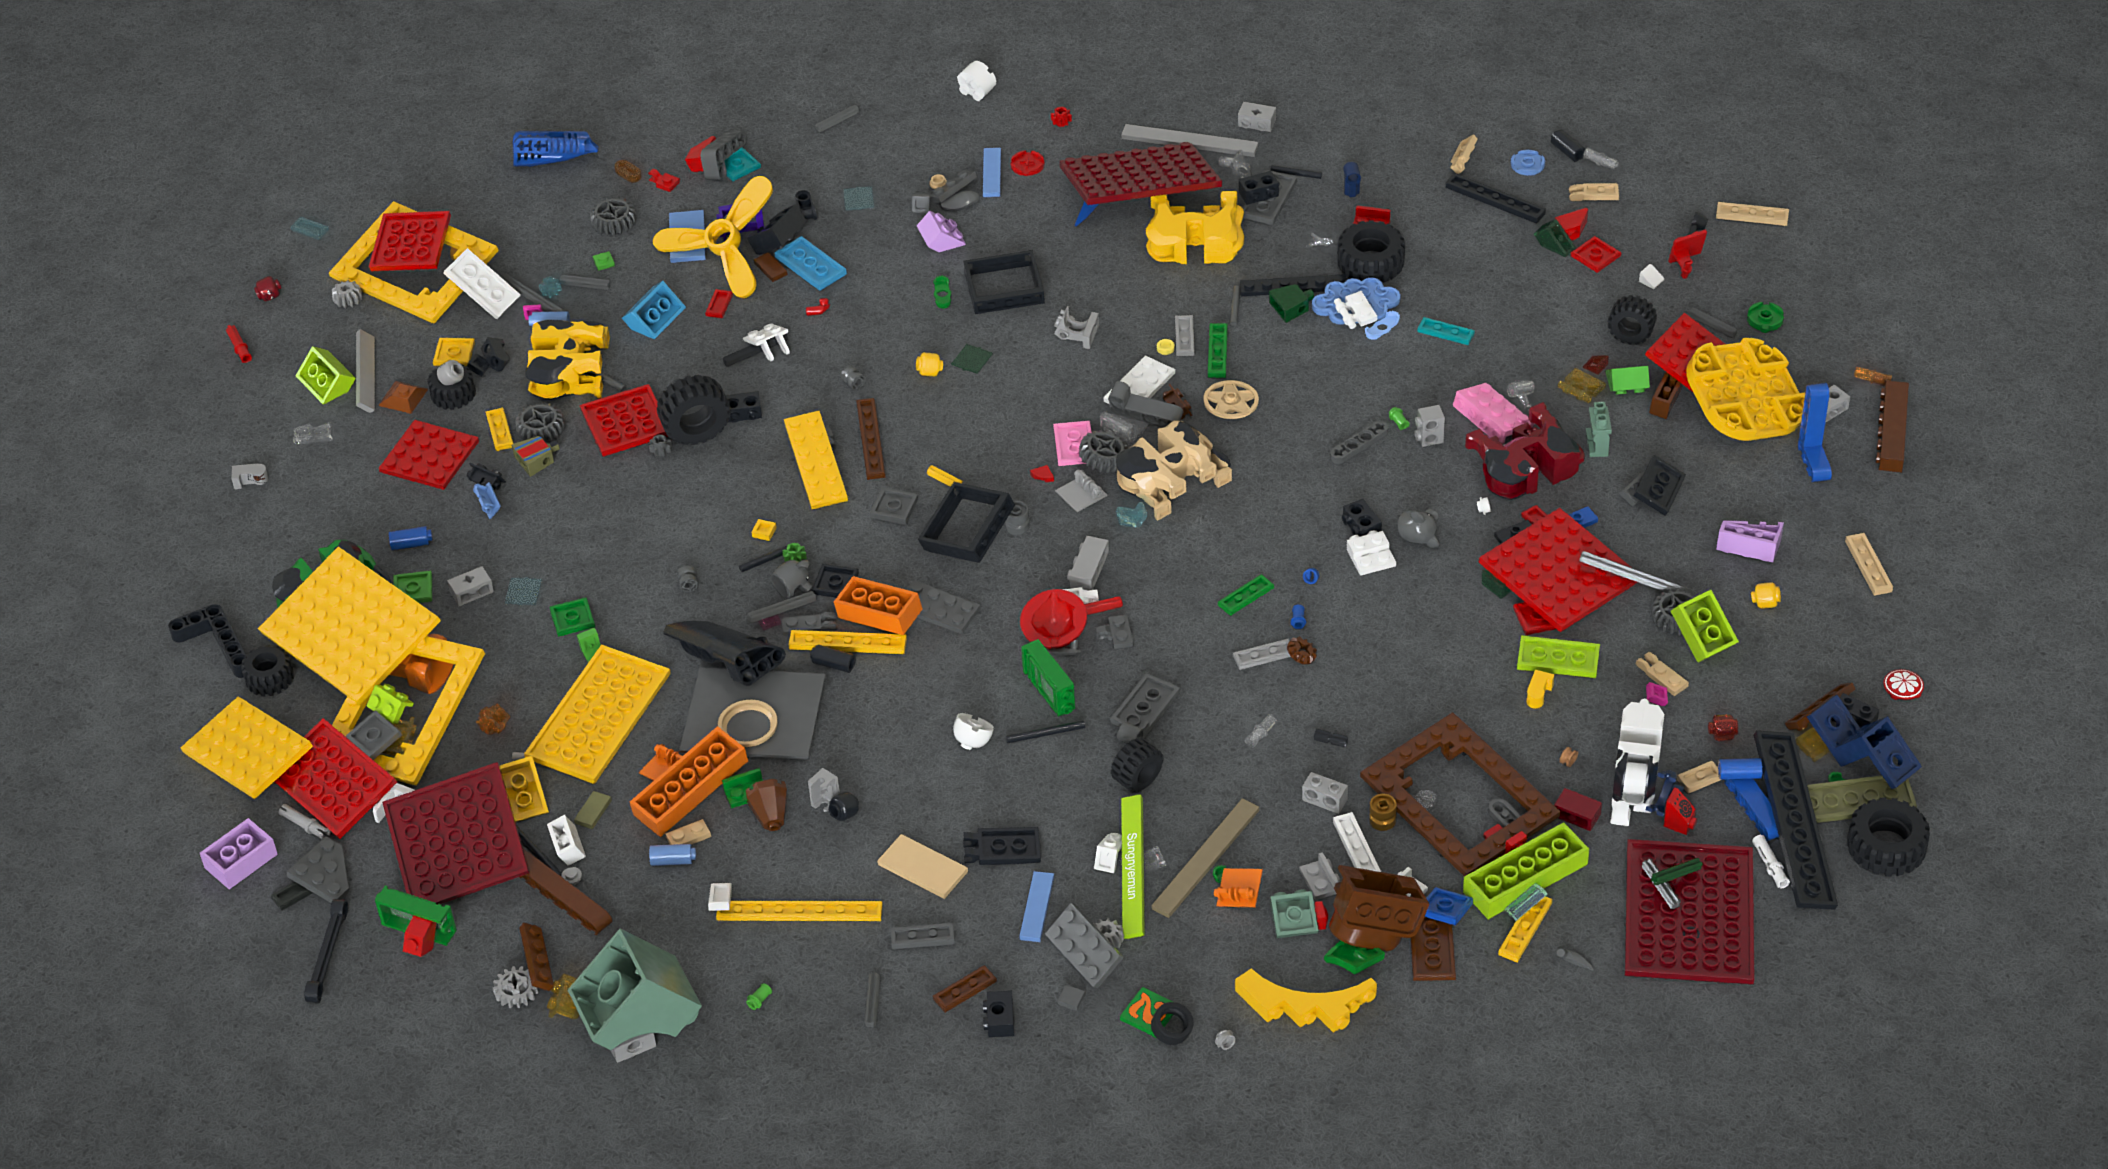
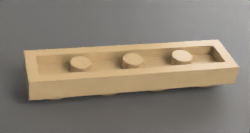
[1716,202,1789,226]
[1845,533,1893,596]

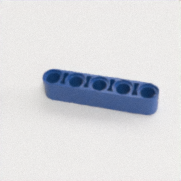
[1724,779,1779,841]

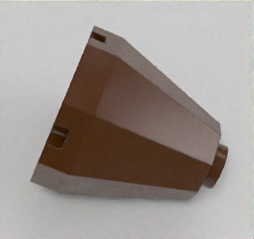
[745,779,787,831]

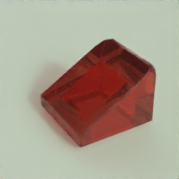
[1583,355,1609,375]

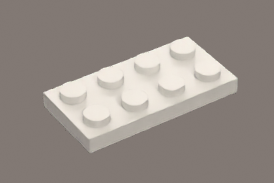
[444,248,521,319]
[1104,356,1175,404]

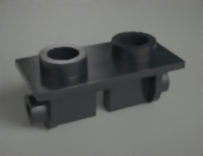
[467,463,506,490]

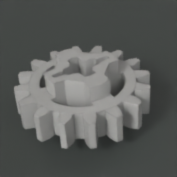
[493,966,539,1008]

